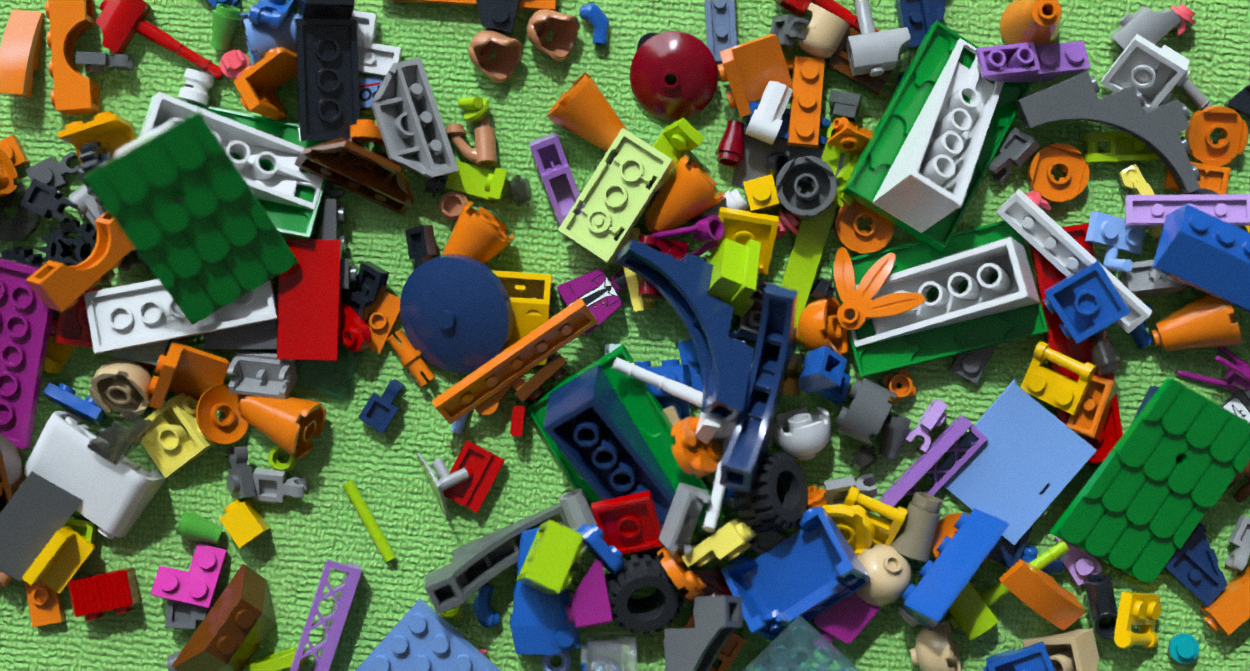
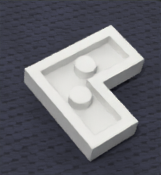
[351,10,402,77]

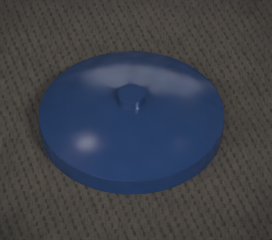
[400,254,513,373]

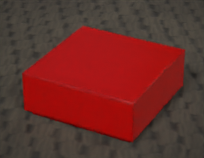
[510,405,527,437]

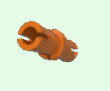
[386,329,436,388]

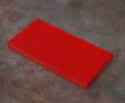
[277,239,342,361]

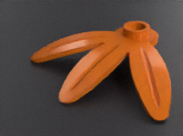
[833,247,925,330]

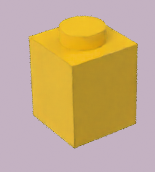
[743,174,780,213]
[219,499,270,548]

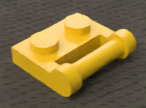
[1020,341,1096,415]
[840,486,908,546]
[1114,591,1161,648]

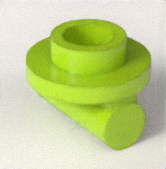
[458,97,489,122]

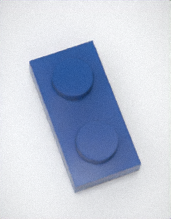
[43,382,107,427]

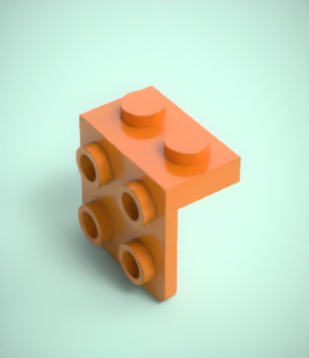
[717,34,792,117]
[233,47,296,121]
[147,341,230,410]

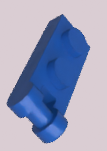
[249,0,296,30]

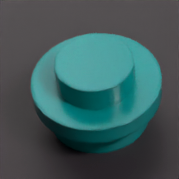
[1168,633,1199,663]

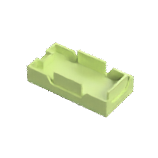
[558,128,676,263]

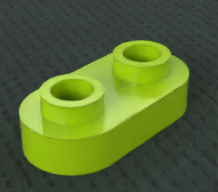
[246,646,308,671]

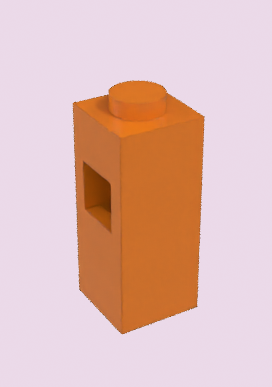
[1199,565,1250,635]

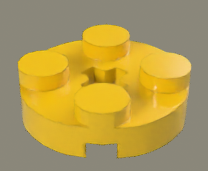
[822,504,875,556]

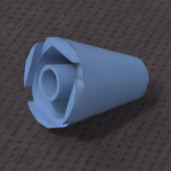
[240,12,300,65]

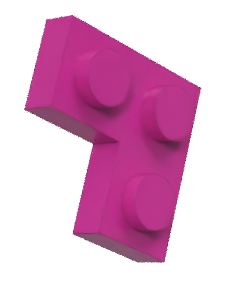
[150,543,228,610]

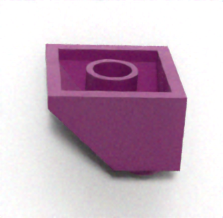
[565,560,613,630]

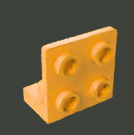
[57,112,137,165]

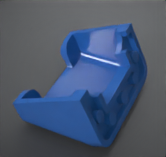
[721,506,871,640]

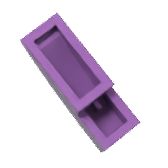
[528,132,584,226]

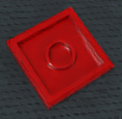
[591,490,665,555]

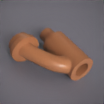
[446,117,497,167]

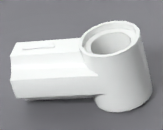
[745,80,793,145]

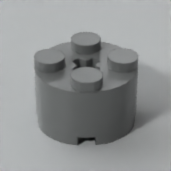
[776,156,837,221]
[835,378,897,447]

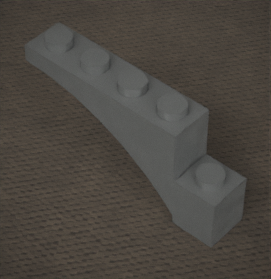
[425,503,571,615]
[663,596,743,671]

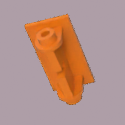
[827,117,873,157]

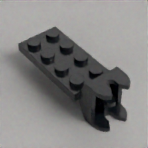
[295,0,360,141]

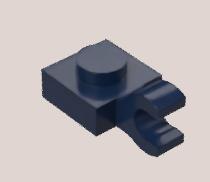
[358,379,405,433]

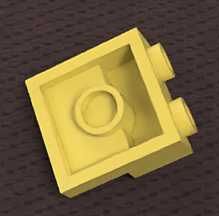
[132,393,216,478]
[682,517,758,567]

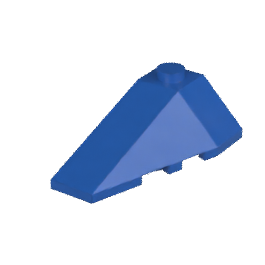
[510,527,581,655]

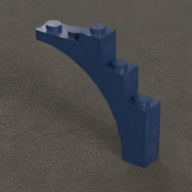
[616,239,754,423]
[720,284,798,493]

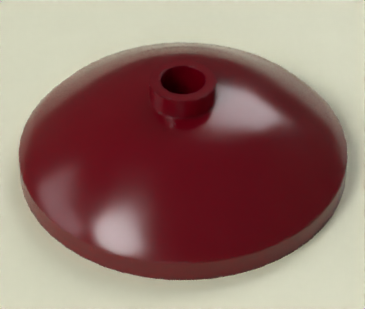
[630,31,718,121]

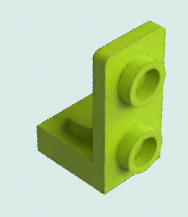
[650,117,704,185]
[445,160,510,203]

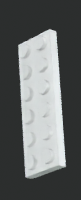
[84,279,278,354]

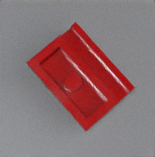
[442,440,506,513]

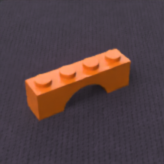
[45,0,101,115]
[26,211,136,312]

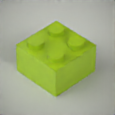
[516,520,585,595]

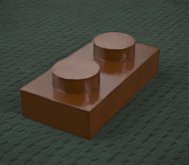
[515,353,568,402]

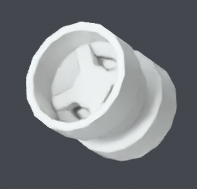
[178,68,215,106]

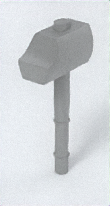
[846,0,911,76]
[1109,6,1213,110]

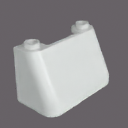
[23,411,166,539]

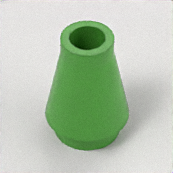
[211,3,241,50]
[175,511,223,545]

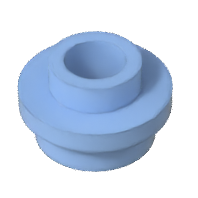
[542,651,571,671]

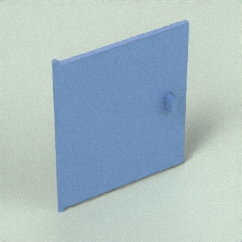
[929,379,1097,545]

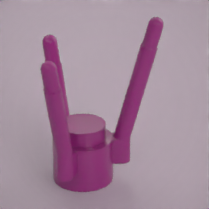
[649,214,724,257]
[1176,346,1250,392]

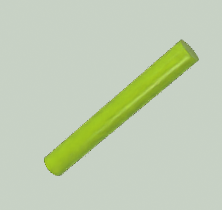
[342,479,396,562]

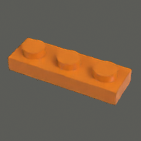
[787,56,825,148]

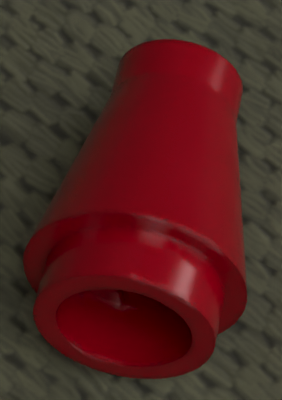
[715,120,745,167]

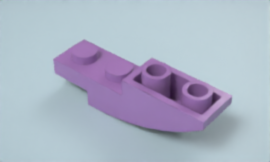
[976,41,1091,82]

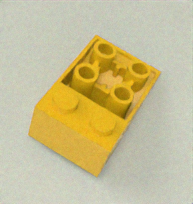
[491,270,553,365]

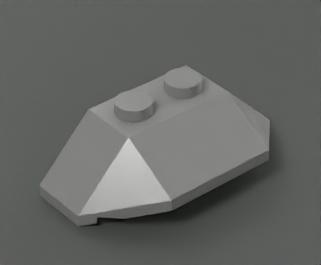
[370,58,459,179]

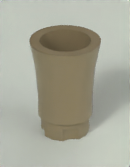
[890,492,943,561]

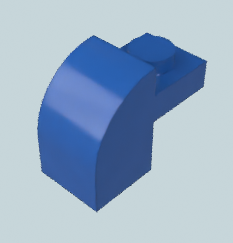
[798,346,851,405]

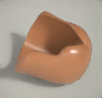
[527,9,580,62]
[468,29,523,84]

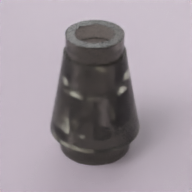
[1088,330,1123,376]

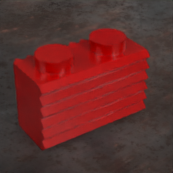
[68,567,141,621]

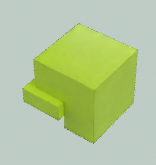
[706,238,761,317]

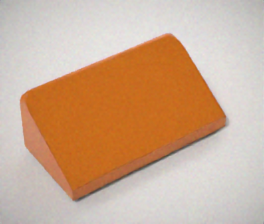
[1067,375,1118,440]

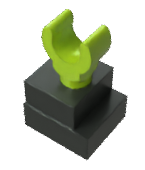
[827,89,861,139]

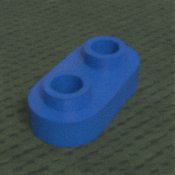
[576,523,624,575]

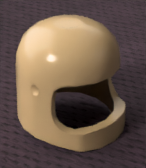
[797,3,849,59]

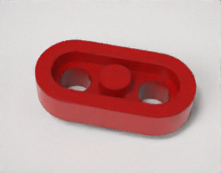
[339,302,371,351]

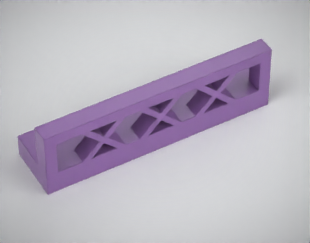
[878,414,988,508]
[289,559,362,671]

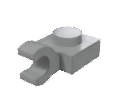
[253,468,308,503]
[824,474,877,505]
[1225,515,1250,571]

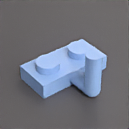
[1085,212,1146,271]

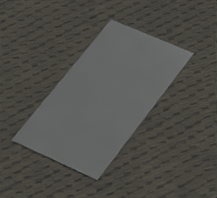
[732,132,845,194]
[0,471,82,582]

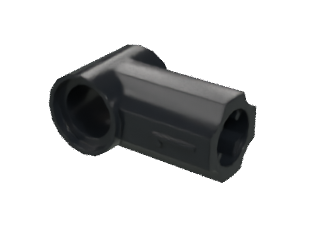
[1083,574,1118,639]

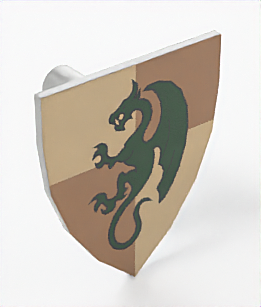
[415,452,470,519]

